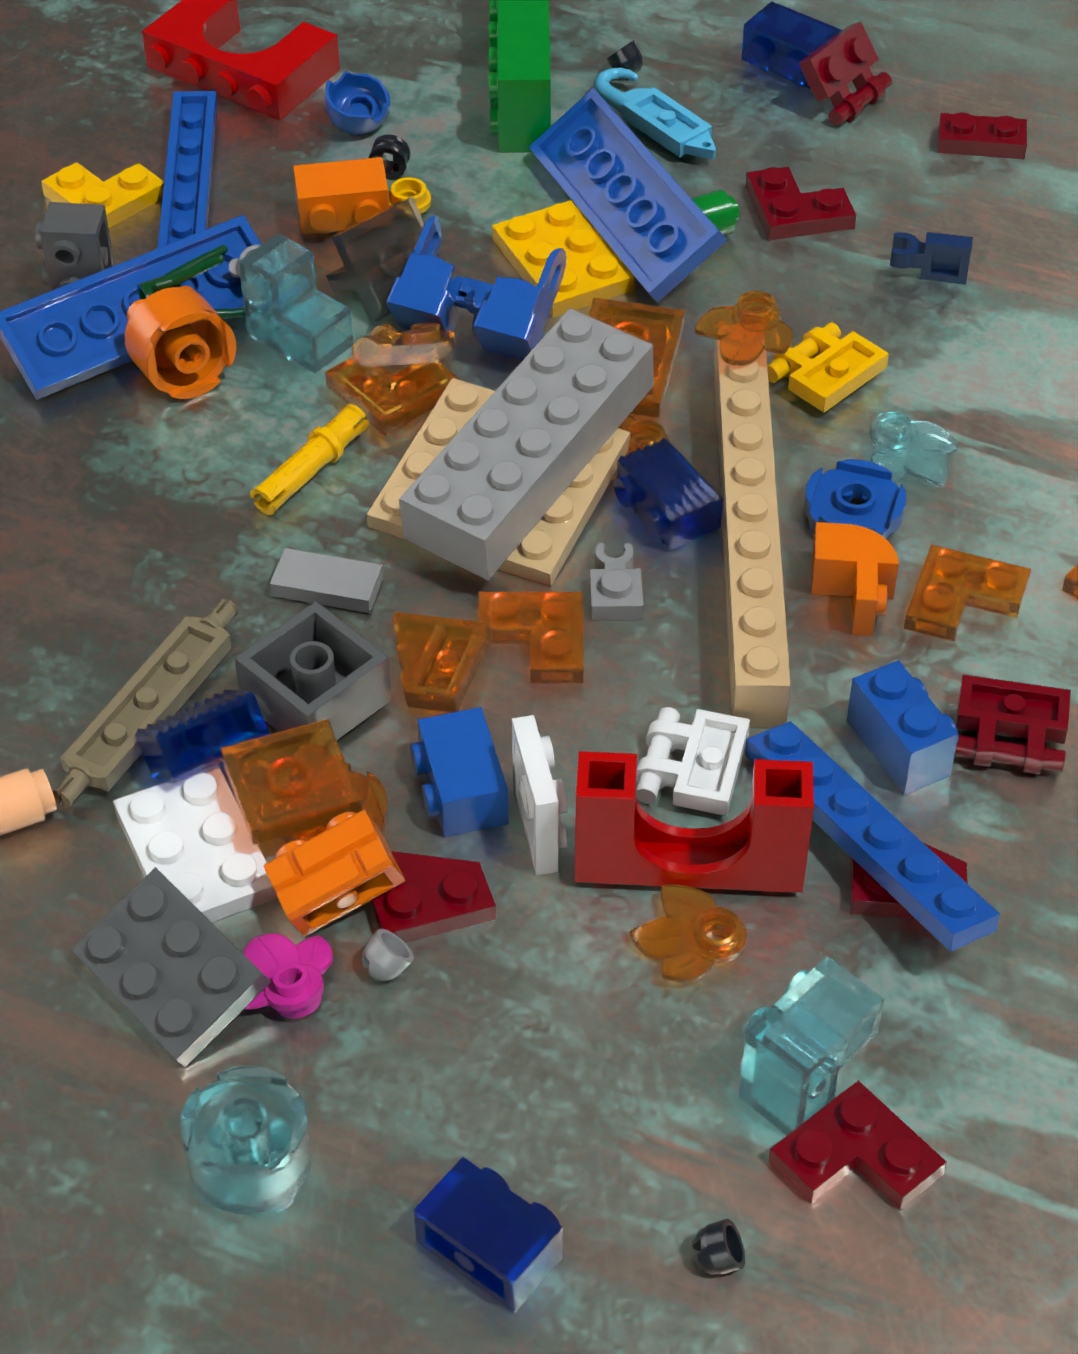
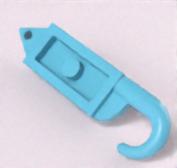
[594,68,716,160]

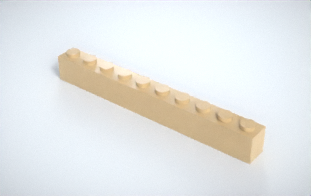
[714,324,791,728]

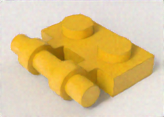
[767,322,889,413]

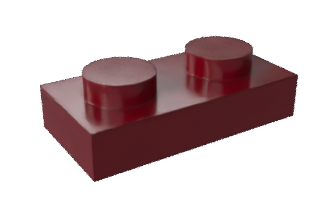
[938,112,1027,159]

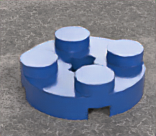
[804,459,906,540]

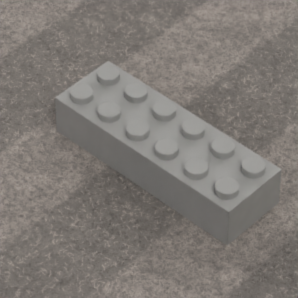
[399,308,654,581]

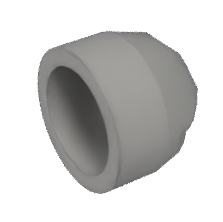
[362,929,414,981]

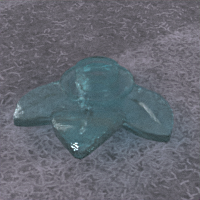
[869,411,959,487]

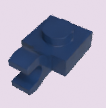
[890,232,973,285]

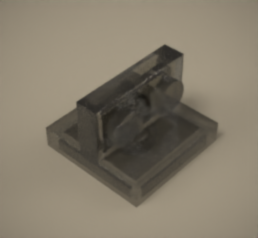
[326,197,440,322]

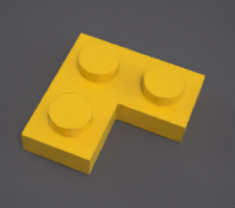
[41,162,164,228]

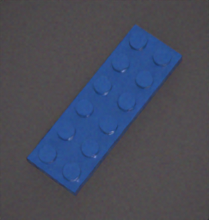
[529,88,727,303]
[0,215,288,400]

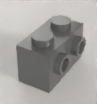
[35,202,115,291]

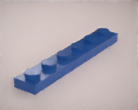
[157,91,218,249]
[745,721,1000,952]

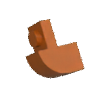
[811,522,899,636]

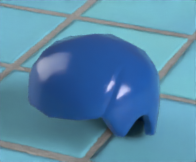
[325,71,391,135]

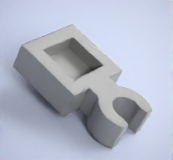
[590,543,643,621]

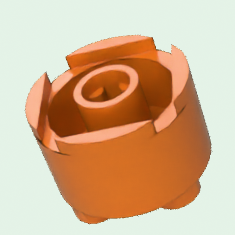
[124,286,236,399]

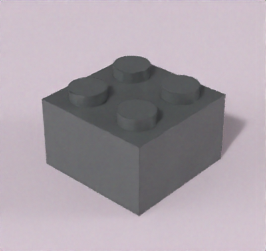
[235,601,392,758]

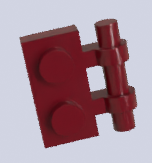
[799,21,892,126]
[954,675,1071,774]

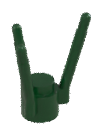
[137,245,246,319]

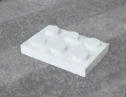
[113,764,278,922]

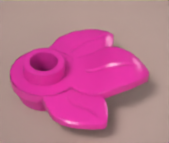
[244,933,333,1018]

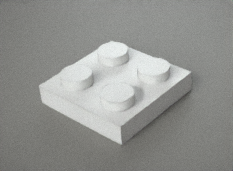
[512,715,567,876]

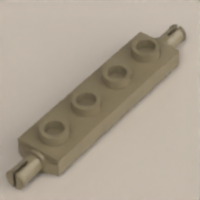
[52,598,239,808]

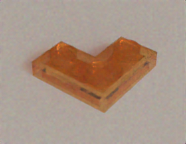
[325,351,460,436]
[904,544,1031,642]
[478,592,584,683]

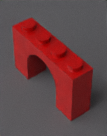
[142,0,340,121]
[575,751,814,893]

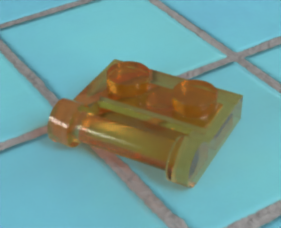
[351,323,455,366]

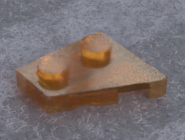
[392,612,492,713]

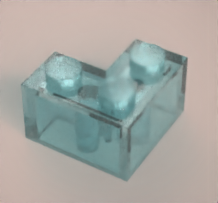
[239,233,354,374]
[739,956,884,1135]

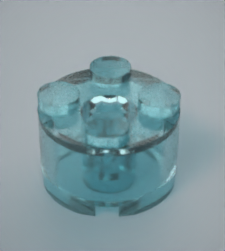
[180,1066,312,1214]

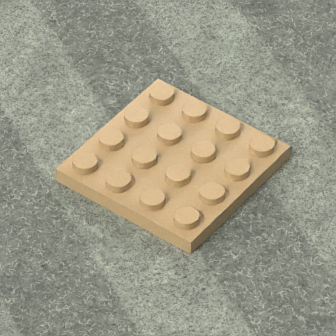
[366,378,631,587]

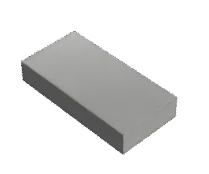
[270,548,384,613]

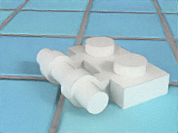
[636,707,750,816]

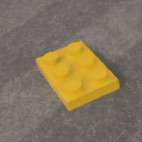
[492,200,635,318]

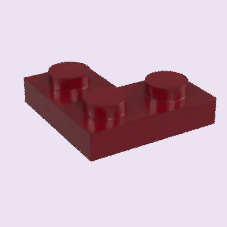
[745,167,856,241]
[768,1080,947,1210]

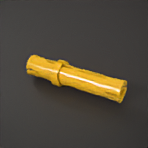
[250,404,369,515]

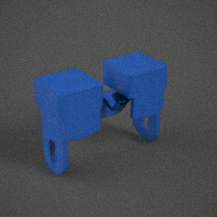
[386,215,566,361]

